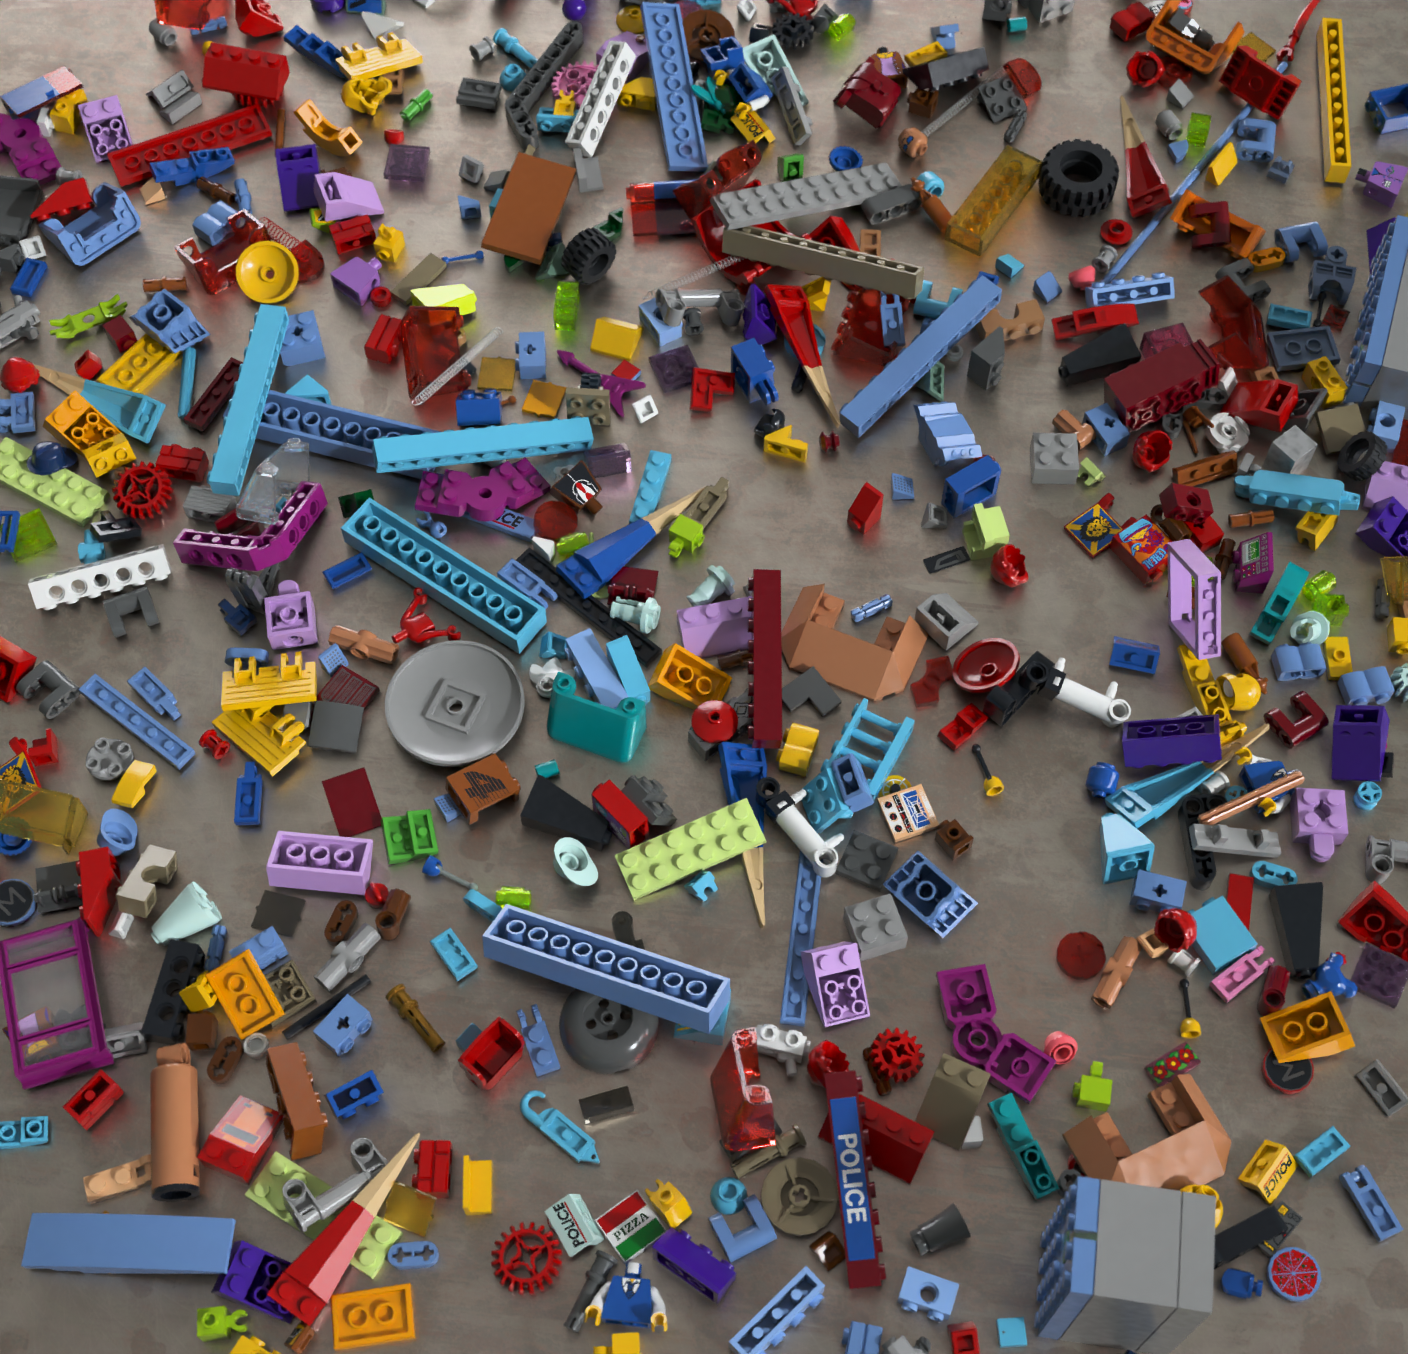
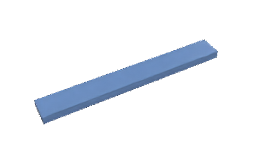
[780,851,823,1027]

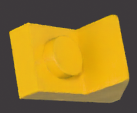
[802,277,832,312]
[764,425,808,462]
[179,970,217,1012]

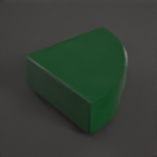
[504,255,525,273]

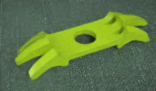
[49,294,128,338]

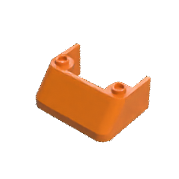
[1146,0,1245,74]
[1170,189,1266,260]

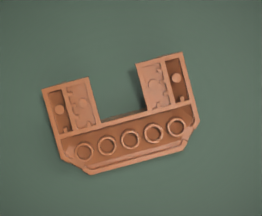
[781,584,928,702]
[1062,1074,1231,1191]

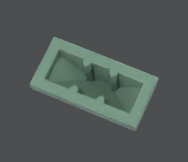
[535,242,569,281]
[914,361,944,401]

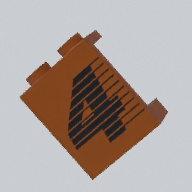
[445,753,521,825]

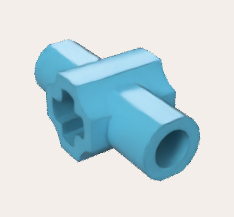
[78,529,105,565]

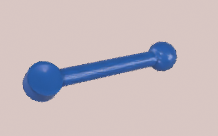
[441,251,484,264]

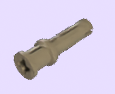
[730,1124,807,1179]

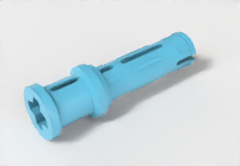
[493,28,538,68]

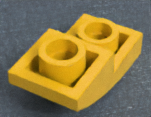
[111,760,156,808]

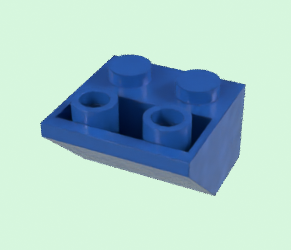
[456,388,502,426]

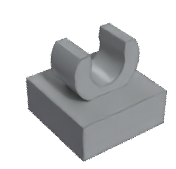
[458,155,484,183]
[1235,453,1262,477]

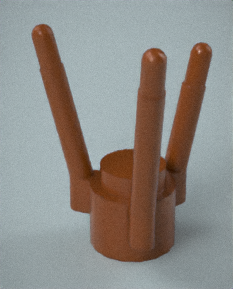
[1182,406,1214,454]

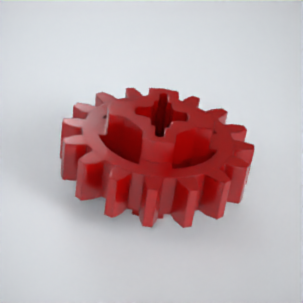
[869,1027,925,1083]

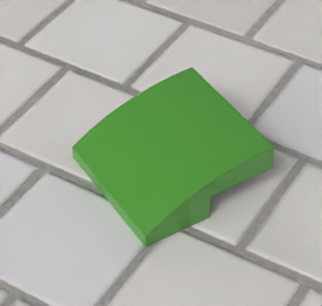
[381,809,438,864]

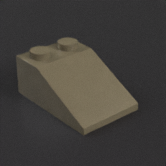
[915,1053,991,1150]

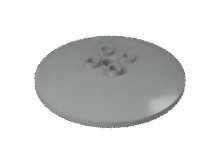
[385,640,525,767]

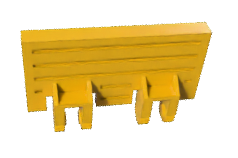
[335,32,423,80]
[221,651,317,711]
[212,706,306,777]

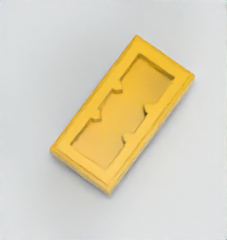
[904,41,948,67]
[1323,637,1353,680]

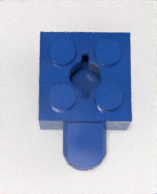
[731,338,779,406]

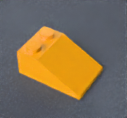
[648,643,733,710]
[1260,991,1355,1063]

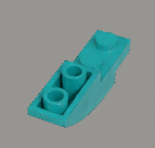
[1249,562,1310,645]
[987,1093,1060,1200]

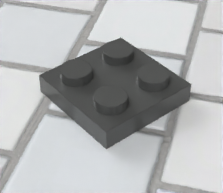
[835,830,898,892]

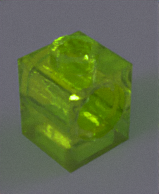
[1185,112,1211,147]
[1311,594,1349,626]

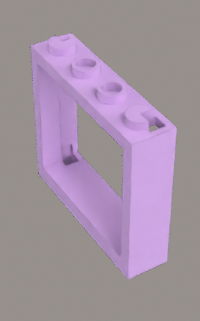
[1168,539,1221,660]

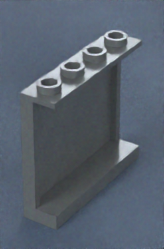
[0,176,43,249]

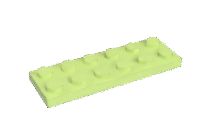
[0,437,110,528]
[615,798,766,900]
[245,1151,403,1279]

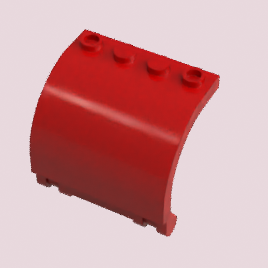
[691,179,812,285]

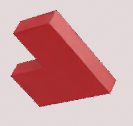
[689,367,735,412]

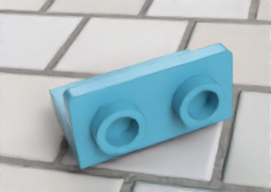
[536,107,579,133]

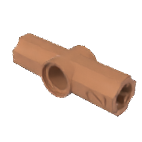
[328,625,400,664]
[1091,936,1142,1009]

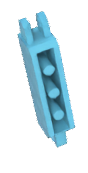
[1234,469,1360,516]

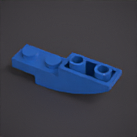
[150,147,235,186]

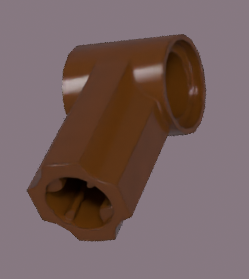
[1150,504,1192,542]
[375,888,411,941]

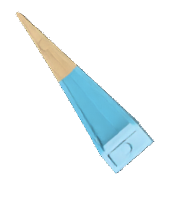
[33,364,166,444]
[1105,723,1270,828]

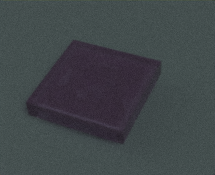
[384,144,430,182]
[649,345,699,393]
[1350,943,1408,1009]

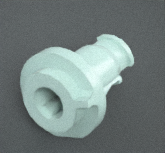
[687,565,735,607]
[610,596,661,634]
[1290,611,1330,645]

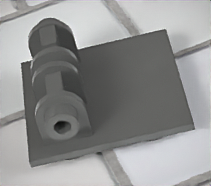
[977,73,1027,123]
[33,860,83,913]

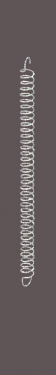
[921,61,1016,137]
[643,256,747,299]
[411,327,503,405]

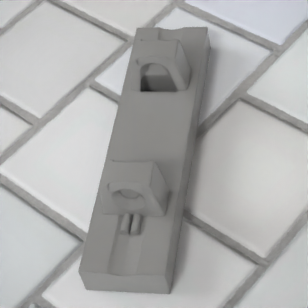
[771,66,813,145]
[1189,823,1281,858]

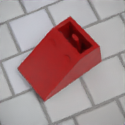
[30,177,94,222]
[1220,379,1298,433]
[76,846,122,937]

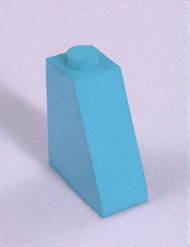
[606,635,651,705]

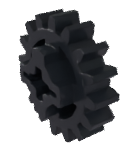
[772,12,814,50]

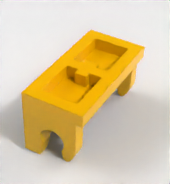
[1295,511,1338,551]

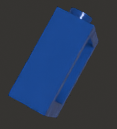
[1365,83,1408,134]
[941,455,1001,518]

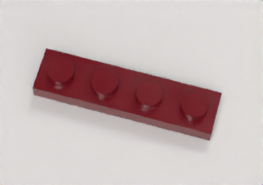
[184,357,243,432]

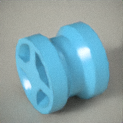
[1353,781,1382,811]

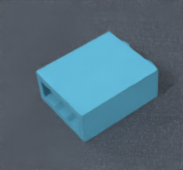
[1188,895,1257,975]

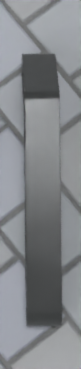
[505,21,583,150]

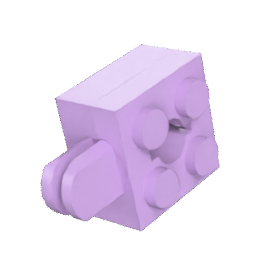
[264,580,318,650]
[1290,787,1348,862]

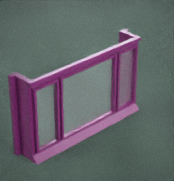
[0,916,114,1090]

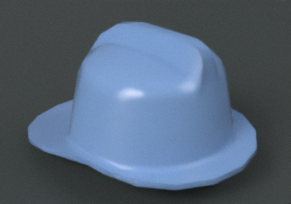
[97,809,137,856]

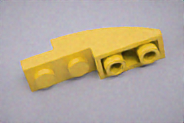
[1177,644,1233,727]

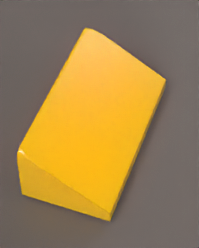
[1205,142,1238,186]

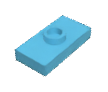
[1266,304,1312,330]
[430,928,478,981]
[1293,1126,1351,1178]

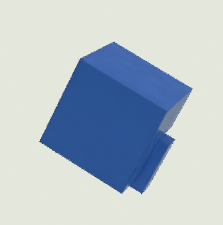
[700,36,744,82]

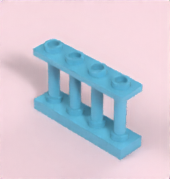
[820,698,915,805]

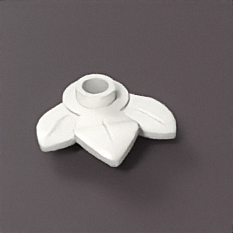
[529,657,575,698]

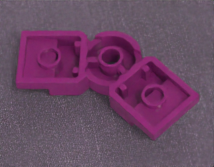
[0,113,62,186]
[415,458,551,521]
[936,964,1056,1104]

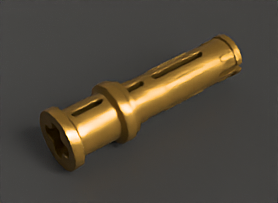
[385,984,445,1053]

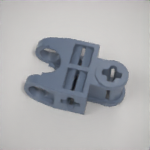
[1308,246,1356,306]

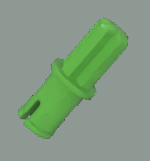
[400,89,433,122]

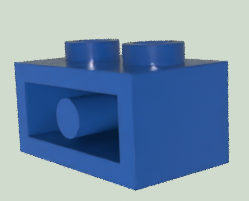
[324,1070,384,1120]

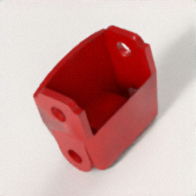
[458,1017,525,1090]

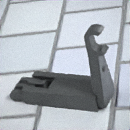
[225,563,280,614]

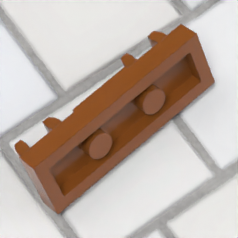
[1172,450,1238,486]

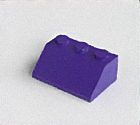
[652,1227,736,1305]

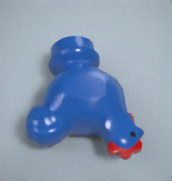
[1301,952,1358,1000]

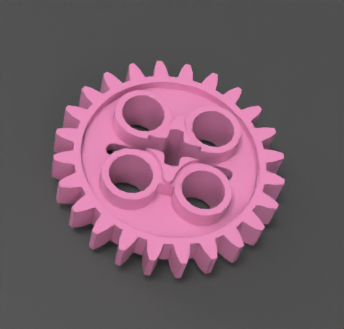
[551,60,599,110]

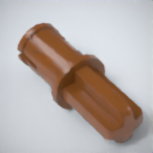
[1228,509,1274,528]

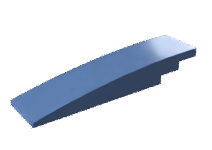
[21,1213,236,1274]

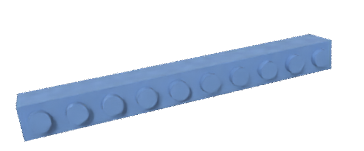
[839,275,1002,438]

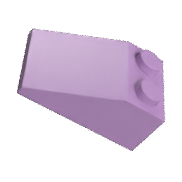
[596,31,649,83]

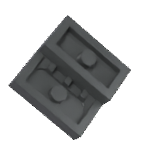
[307,701,364,754]

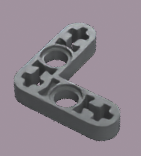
[1161,388,1228,439]

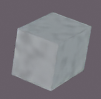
[1263,425,1318,475]

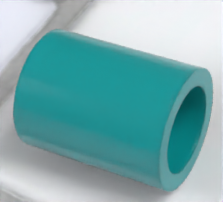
[1007,16,1027,33]
[534,759,560,779]

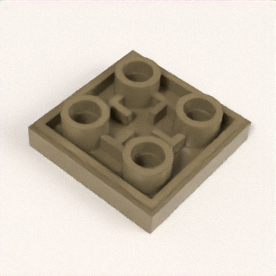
[1314,404,1366,455]
[264,959,317,1027]

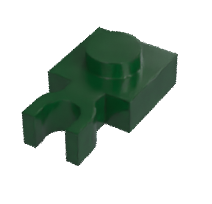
[701,108,735,134]

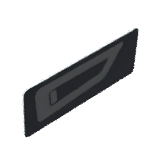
[923,546,970,574]

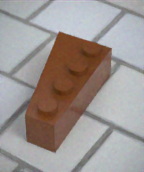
[266,1042,328,1161]

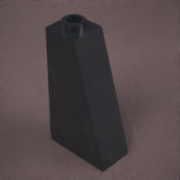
[1058,323,1141,386]
[520,775,612,852]
[1268,882,1323,979]

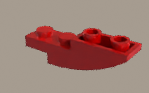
[1051,304,1139,341]

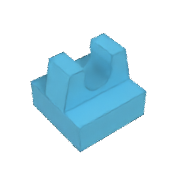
[684,871,718,902]

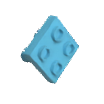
[801,768,853,833]

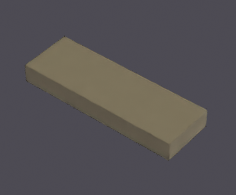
[390,253,447,306]

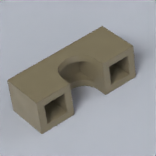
[115,844,178,918]

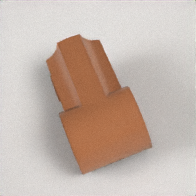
[1052,410,1096,451]

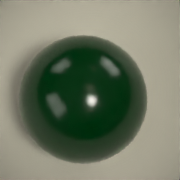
[703,81,747,119]

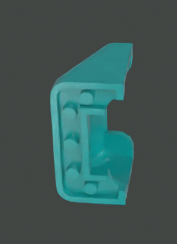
[546,671,647,763]

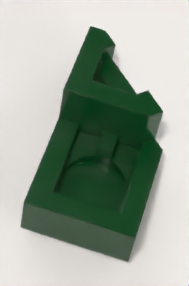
[593,207,623,241]

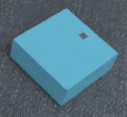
[996,1317,1027,1348]

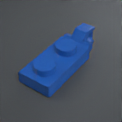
[234,761,263,825]

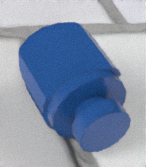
[1221,1268,1263,1299]

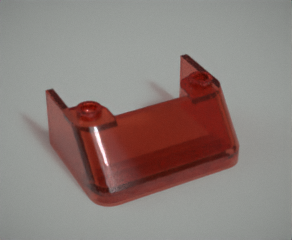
[1198,275,1269,370]

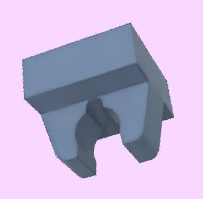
[1267,156,1295,184]

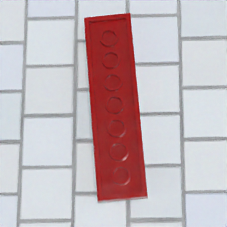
[107,104,272,187]

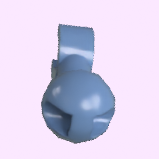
[416,511,447,539]

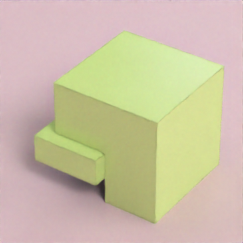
[962,503,1010,561]

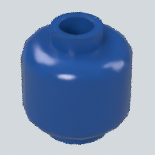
[1086,762,1119,799]

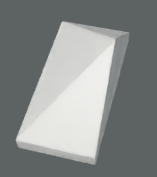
[362,11,404,39]

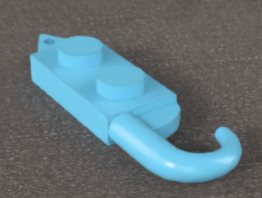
[520,1090,600,1163]

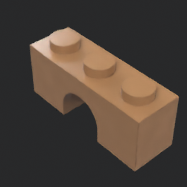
[975,299,1045,341]

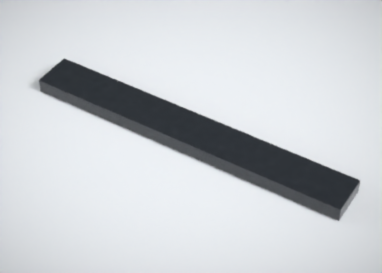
[516,547,662,668]

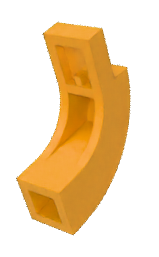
[293,99,363,156]

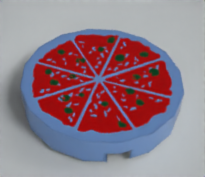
[1266,1247,1321,1302]

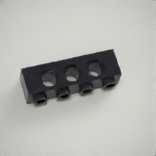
[141,939,205,1045]

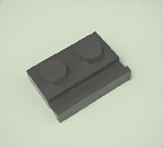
[456,78,502,110]

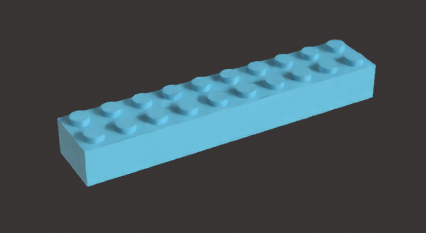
[341,497,547,654]

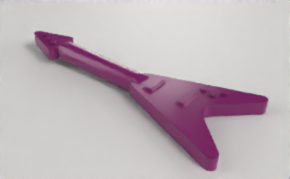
[557,350,646,417]

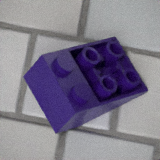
[275,144,321,211]
[1355,496,1408,569]
[1332,705,1390,782]
[211,1240,293,1324]

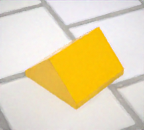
[590,316,644,361]

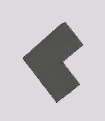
[782,666,841,716]

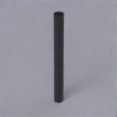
[282,974,371,1040]

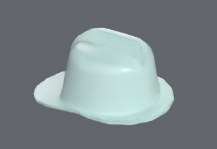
[553,837,598,886]

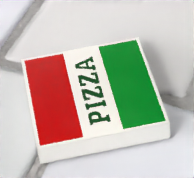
[595,1190,667,1265]

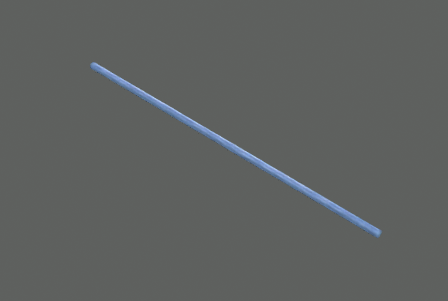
[1100,61,1288,284]

